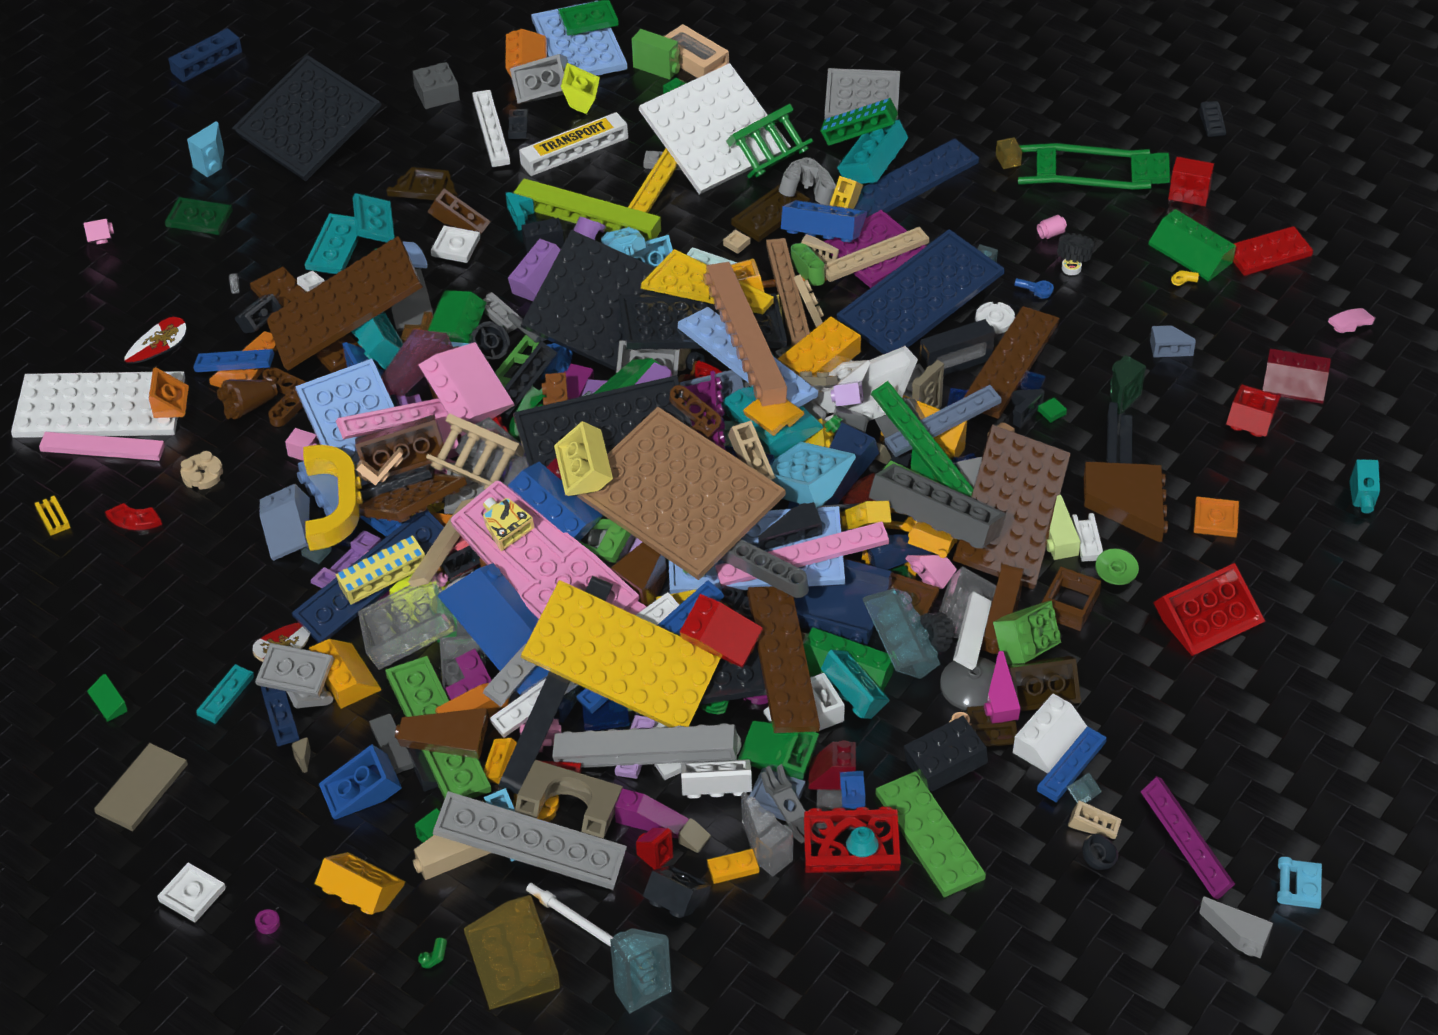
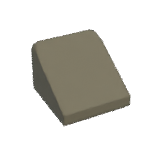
[292,738,310,773]
[678,818,711,853]

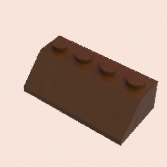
[355,414,448,483]

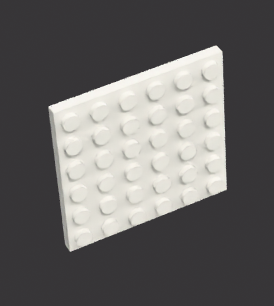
[639,63,791,195]

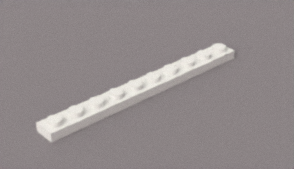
[490,592,679,738]

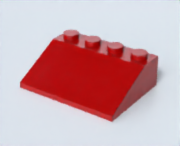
[1153,563,1265,656]

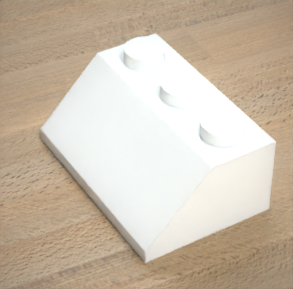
[1013,694,1087,773]
[681,760,752,798]

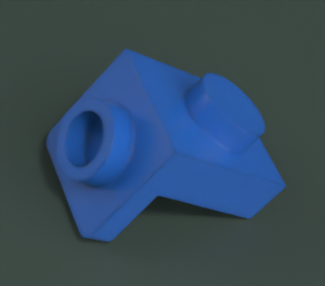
[840,771,866,809]

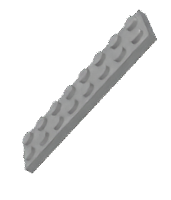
[433,791,627,890]

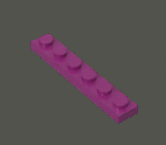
[1141,777,1235,899]

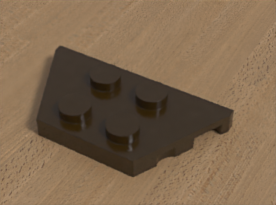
[387,167,458,200]

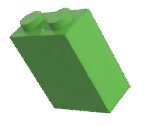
[632,29,680,80]

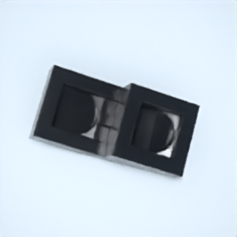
[508,109,528,139]

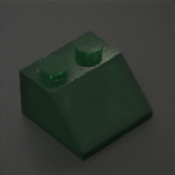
[1110,355,1146,414]

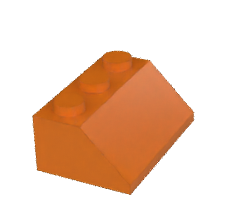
[506,29,547,78]

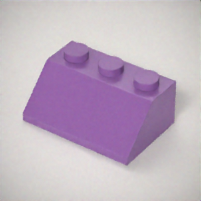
[508,239,561,301]

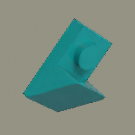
[506,192,534,231]

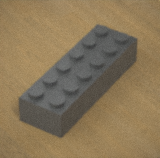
[869,463,1006,549]

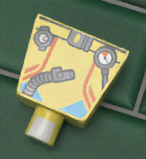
[483,497,534,551]

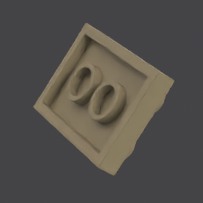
[912,360,944,409]

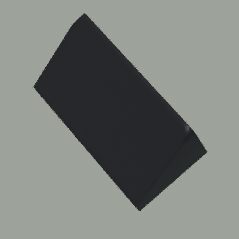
[408,748,439,792]

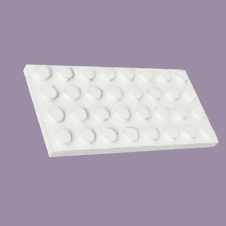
[11,372,185,438]

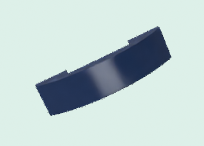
[261,686,300,746]

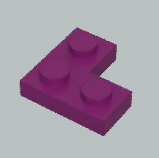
[445,648,492,700]

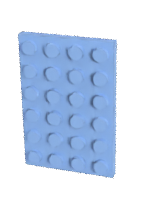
[531,1,627,75]
[296,359,394,485]

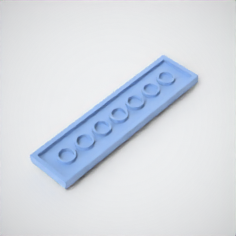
[678,307,818,407]

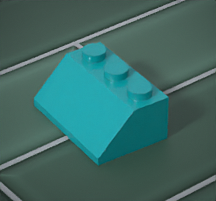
[821,650,890,719]

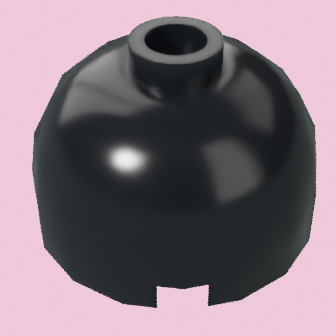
[469,321,510,362]

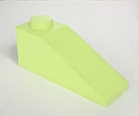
[1046,495,1080,560]

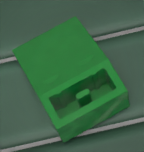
[738,721,819,780]

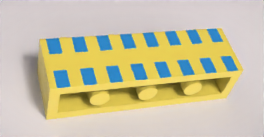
[335,536,425,605]

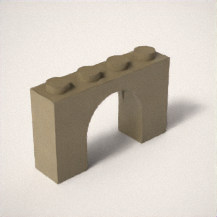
[515,760,623,839]

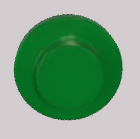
[824,415,843,433]

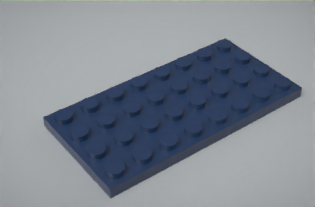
[837,230,1004,354]

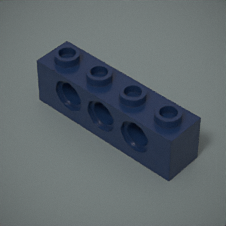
[168,28,242,82]

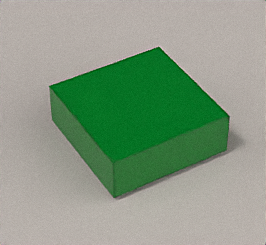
[1038,398,1067,423]

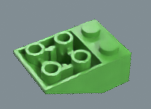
[993,601,1061,664]

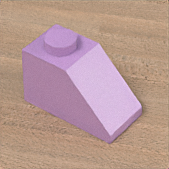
[831,380,864,406]

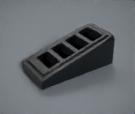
[1199,101,1226,137]

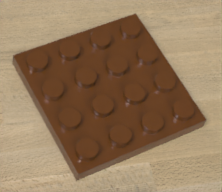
[359,473,467,522]

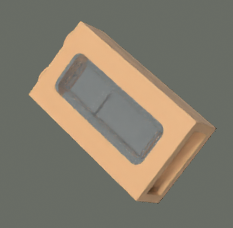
[664,24,729,78]

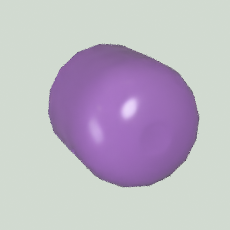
[573,217,607,240]

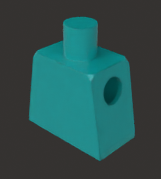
[1350,460,1380,513]

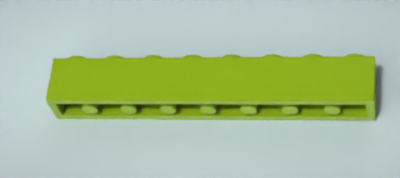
[514,178,661,241]

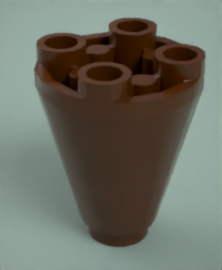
[217,379,278,419]

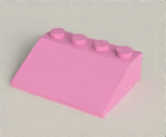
[418,342,515,436]

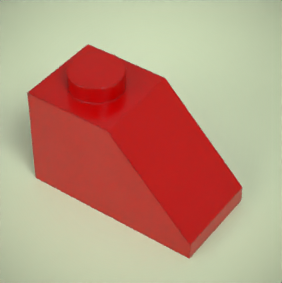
[636,828,673,870]

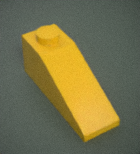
[830,176,863,209]

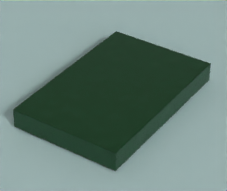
[165,197,232,235]

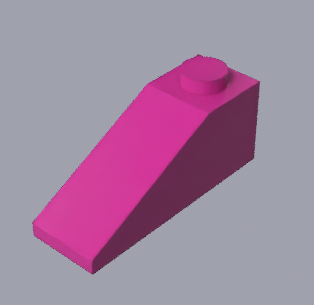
[984,651,1020,723]

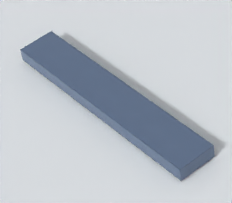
[884,385,1001,457]

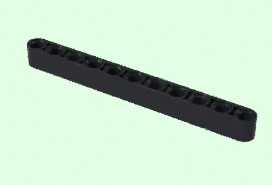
[498,575,613,795]

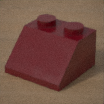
[809,740,856,790]

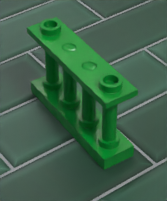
[726,104,813,178]

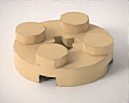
[181,451,223,489]

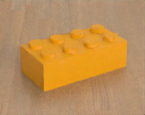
[777,317,861,386]

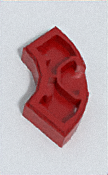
[105,503,162,530]

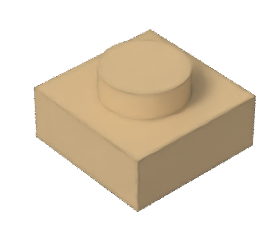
[723,230,750,253]

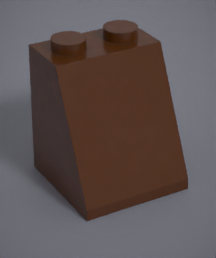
[611,542,668,607]

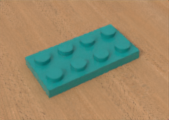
[305,213,360,274]

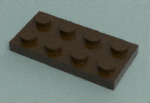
[731,185,811,242]

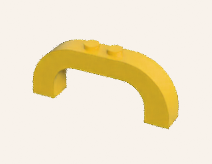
[303,445,363,551]

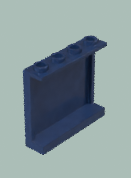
[794,559,892,645]

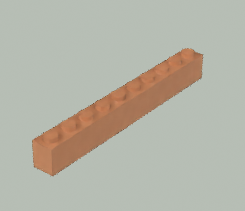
[703,262,787,407]

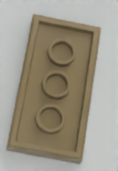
[94,743,188,831]

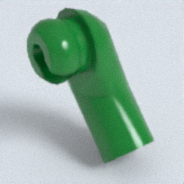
[418,938,447,968]

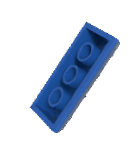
[781,200,867,242]
[508,462,603,542]

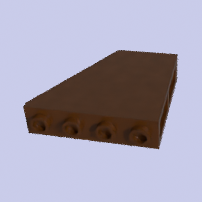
[1084,462,1168,542]

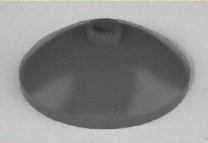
[940,656,996,710]

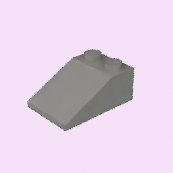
[510,54,568,104]

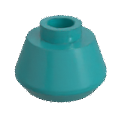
[846,827,879,858]

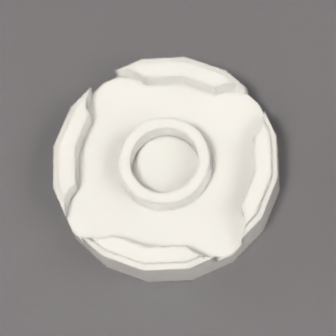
[975,302,1015,334]

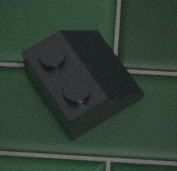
[643,865,711,918]

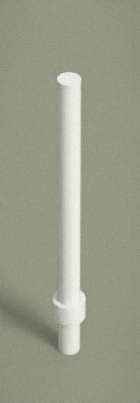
[526,883,644,965]

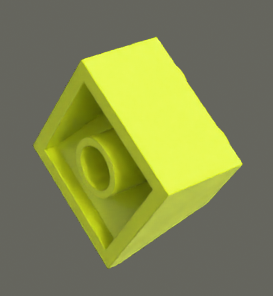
[561,63,600,114]

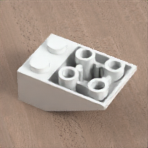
[764,673,844,731]

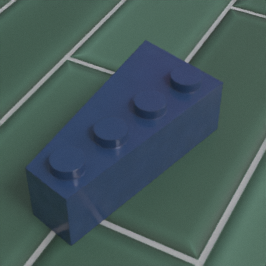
[822,422,879,506]

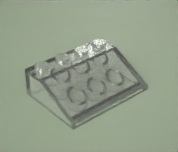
[358,574,456,670]

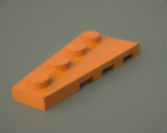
[209,331,277,387]

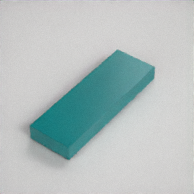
[196,664,254,724]

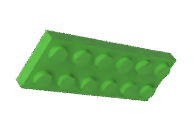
[876,771,986,897]

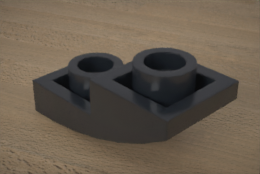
[719,585,752,621]

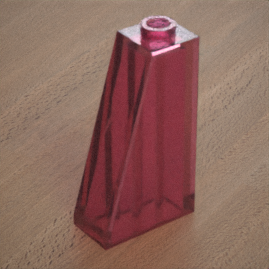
[381,329,453,396]

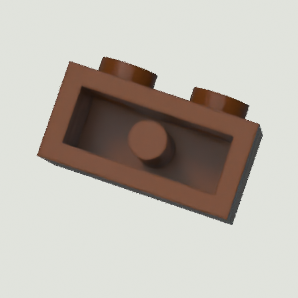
[542,372,568,405]

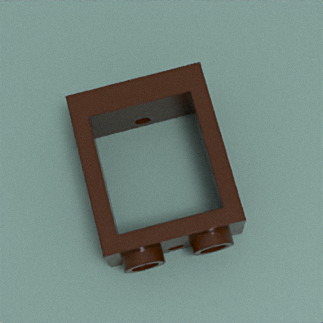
[1042,567,1101,631]

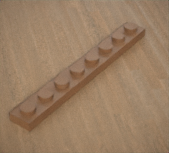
[766,238,810,347]

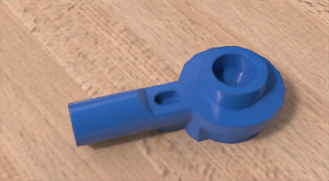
[1015,278,1054,298]

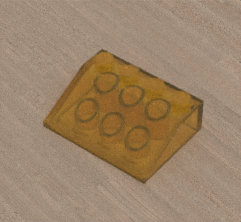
[464,895,560,1009]

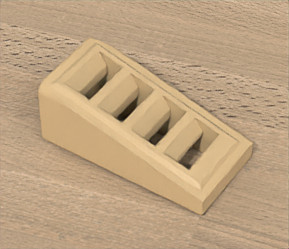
[801,234,839,264]
[1068,801,1122,839]

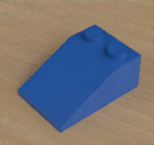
[319,744,402,820]

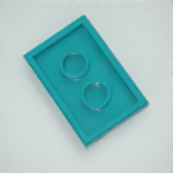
[353,193,395,243]

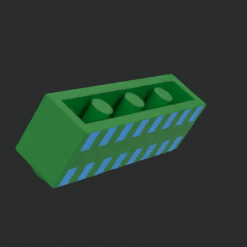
[821,98,898,146]

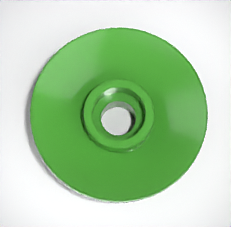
[1095,549,1139,585]

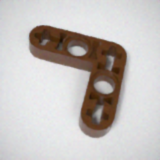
[263,367,306,427]
[669,385,721,440]

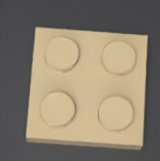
[793,274,824,328]

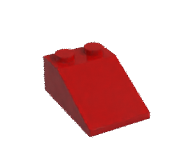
[1226,384,1281,437]
[680,594,763,668]

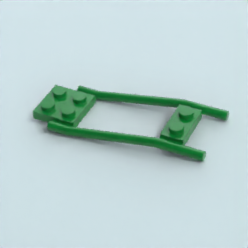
[1018,143,1170,190]

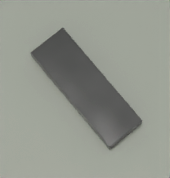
[369,714,413,774]

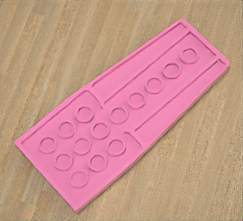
[451,481,640,619]

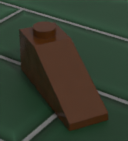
[428,189,490,235]

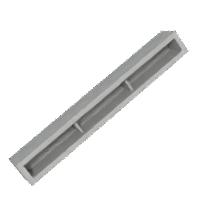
[553,724,738,768]

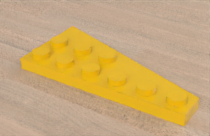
[641,249,774,314]

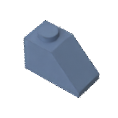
[1150,326,1196,357]

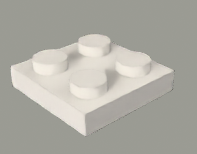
[431,226,480,263]
[157,863,226,923]

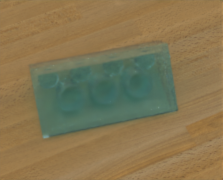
[863,588,940,679]
[610,928,672,1014]

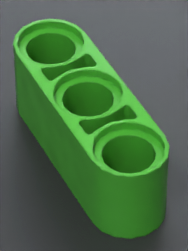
[791,243,825,286]

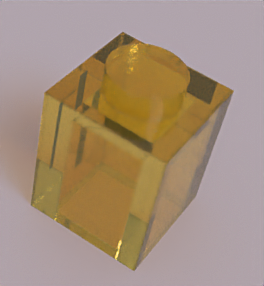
[996,137,1022,169]

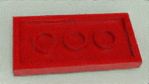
[1233,226,1313,276]

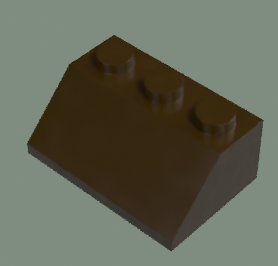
[1007,656,1081,711]

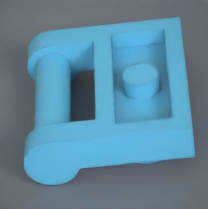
[1277,857,1322,909]

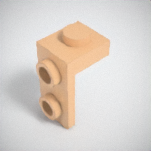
[356,447,403,485]

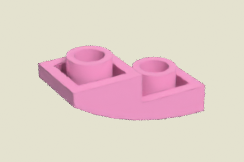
[1328,308,1375,333]

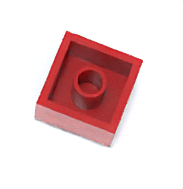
[1168,157,1214,207]

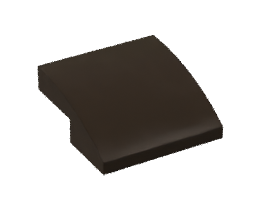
[966,706,1017,747]

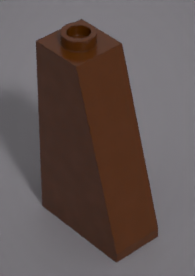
[982,564,1024,654]
[395,708,490,759]

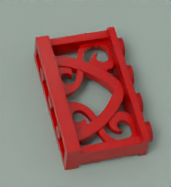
[804,807,901,873]

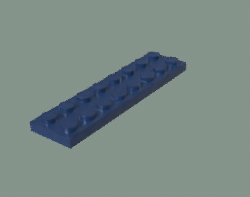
[854,139,979,218]
[292,509,444,643]

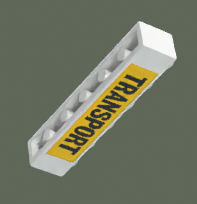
[519,112,628,176]

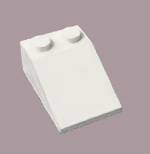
[812,360,870,414]

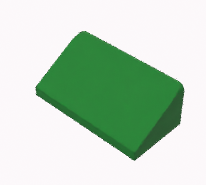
[87,674,127,722]

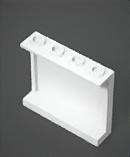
[824,346,918,422]

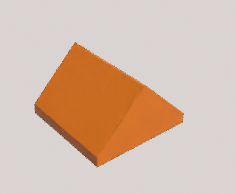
[149,367,189,418]

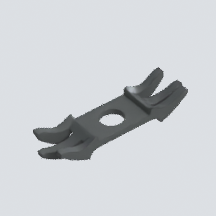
[761,764,821,845]

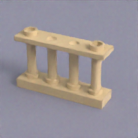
[426,413,524,490]

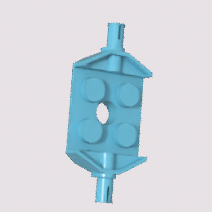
[601,227,646,256]

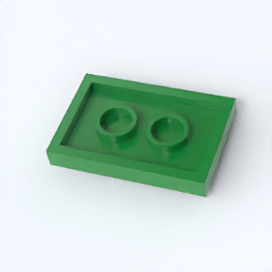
[558,0,618,36]

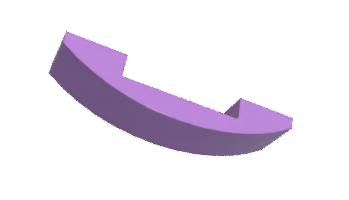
[311,530,381,588]

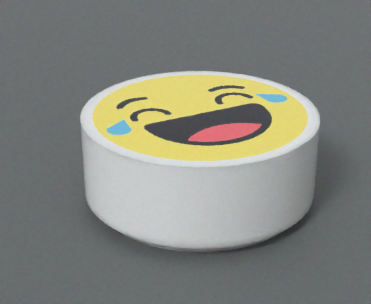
[1062,259,1082,275]

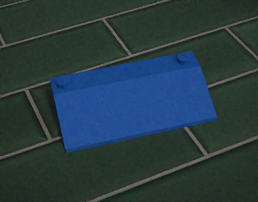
[438,563,549,695]

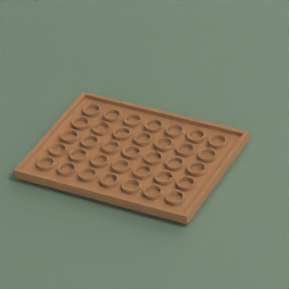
[576,407,786,580]

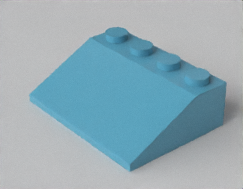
[769,442,856,508]

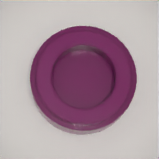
[255,909,280,934]

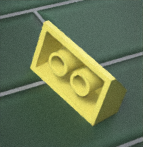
[554,421,613,496]

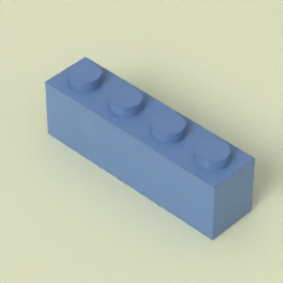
[297,461,339,516]

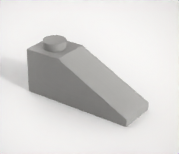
[1199,897,1273,958]

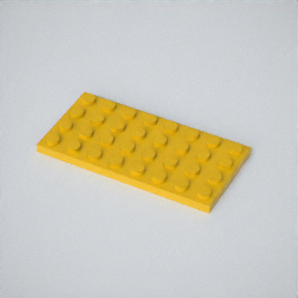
[520,580,721,728]

